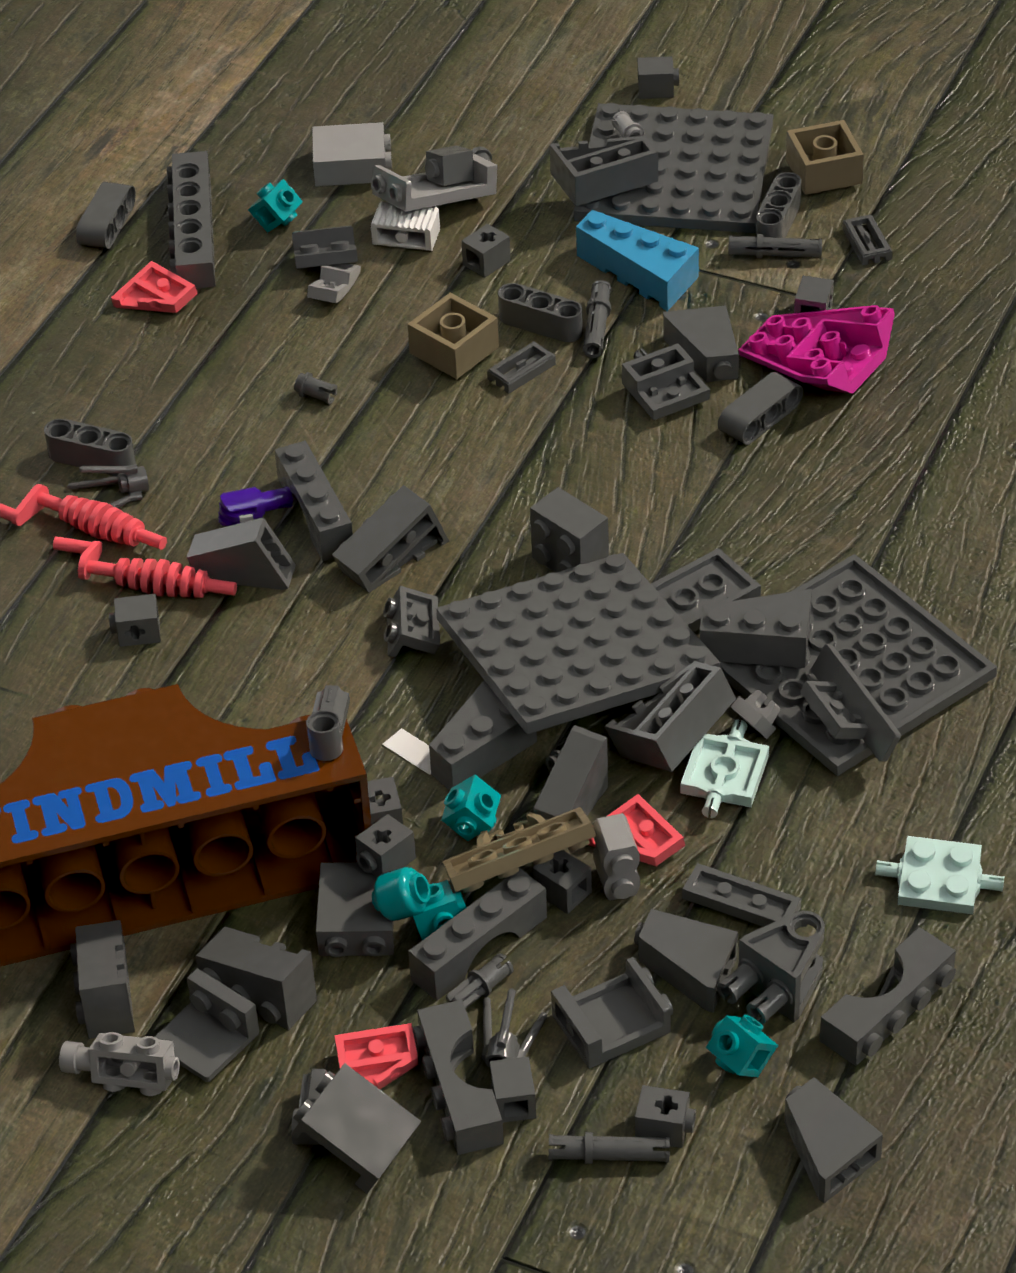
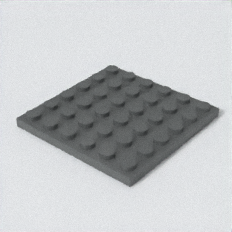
[574,103,774,233]
[436,553,720,734]
[720,554,997,776]

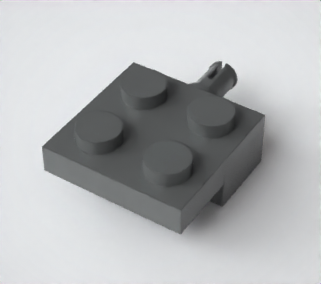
[622,343,710,420]

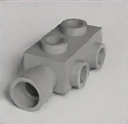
[59,1032,180,1096]

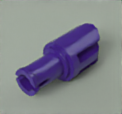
[218,486,293,526]

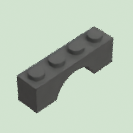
[275,440,353,561]
[408,868,547,1001]
[820,927,956,1066]
[412,999,504,1155]

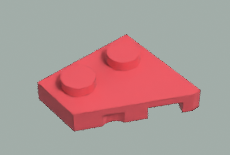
[111,261,198,313]
[588,794,685,866]
[335,1023,418,1089]

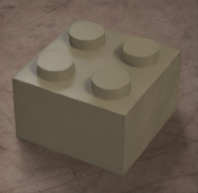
[786,120,864,195]
[408,292,499,379]

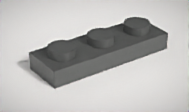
[682,863,801,927]

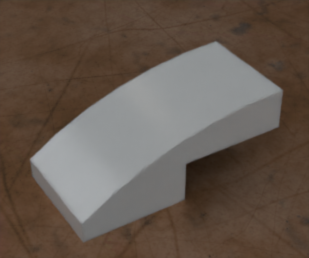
[307,263,361,303]

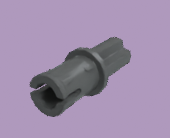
[445,953,514,1009]

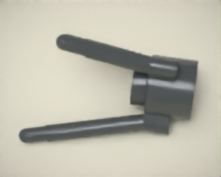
[67,464,149,508]
[481,988,547,1068]

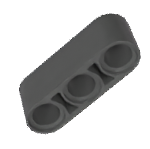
[756,172,801,238]
[76,181,136,249]
[498,283,583,342]
[718,372,803,445]
[44,419,136,476]

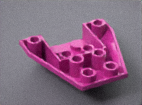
[738,305,895,394]

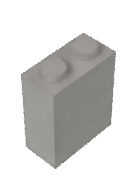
[312,122,392,186]

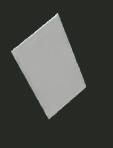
[382,728,431,775]

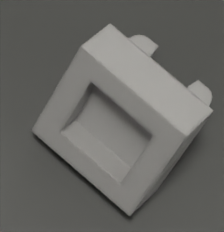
[730,690,780,739]

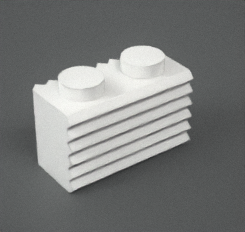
[371,200,440,251]

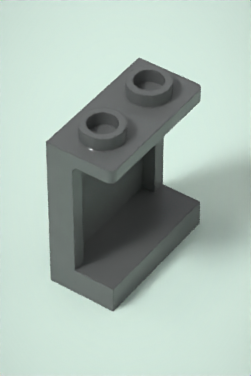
[316,862,394,957]
[551,957,673,1069]
[291,1063,421,1194]

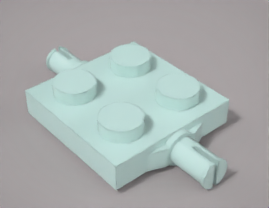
[680,719,769,818]
[875,836,1005,914]

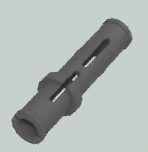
[728,234,822,259]
[583,280,612,358]
[548,1132,670,1164]

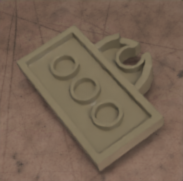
[442,807,596,892]

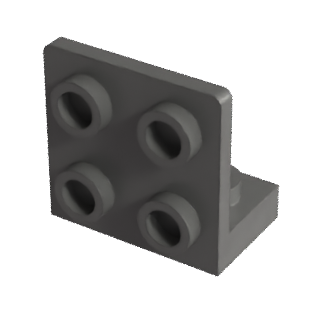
[155,968,259,1082]

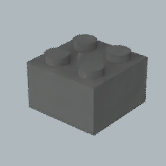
[530,487,609,572]

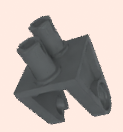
[717,911,825,1025]

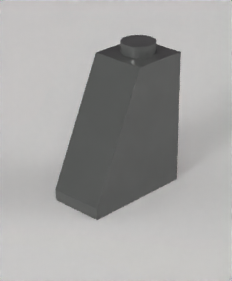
[663,306,739,382]
[186,517,296,590]
[534,725,608,820]
[634,909,738,1013]
[785,1077,883,1203]

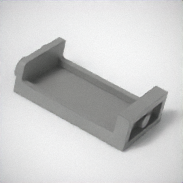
[371,153,497,212]

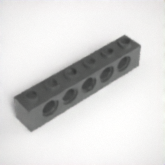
[167,151,216,288]

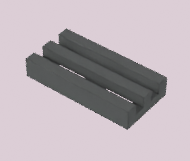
[842,215,892,266]
[487,341,556,394]

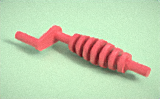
[0,484,167,550]
[53,536,237,598]

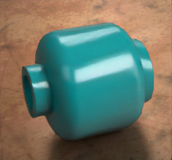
[371,867,431,921]

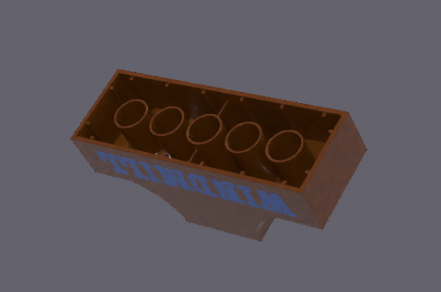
[0,684,372,967]

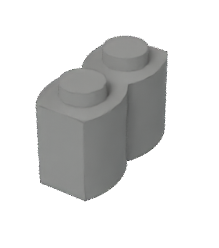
[593,813,640,901]

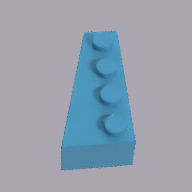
[576,210,699,311]

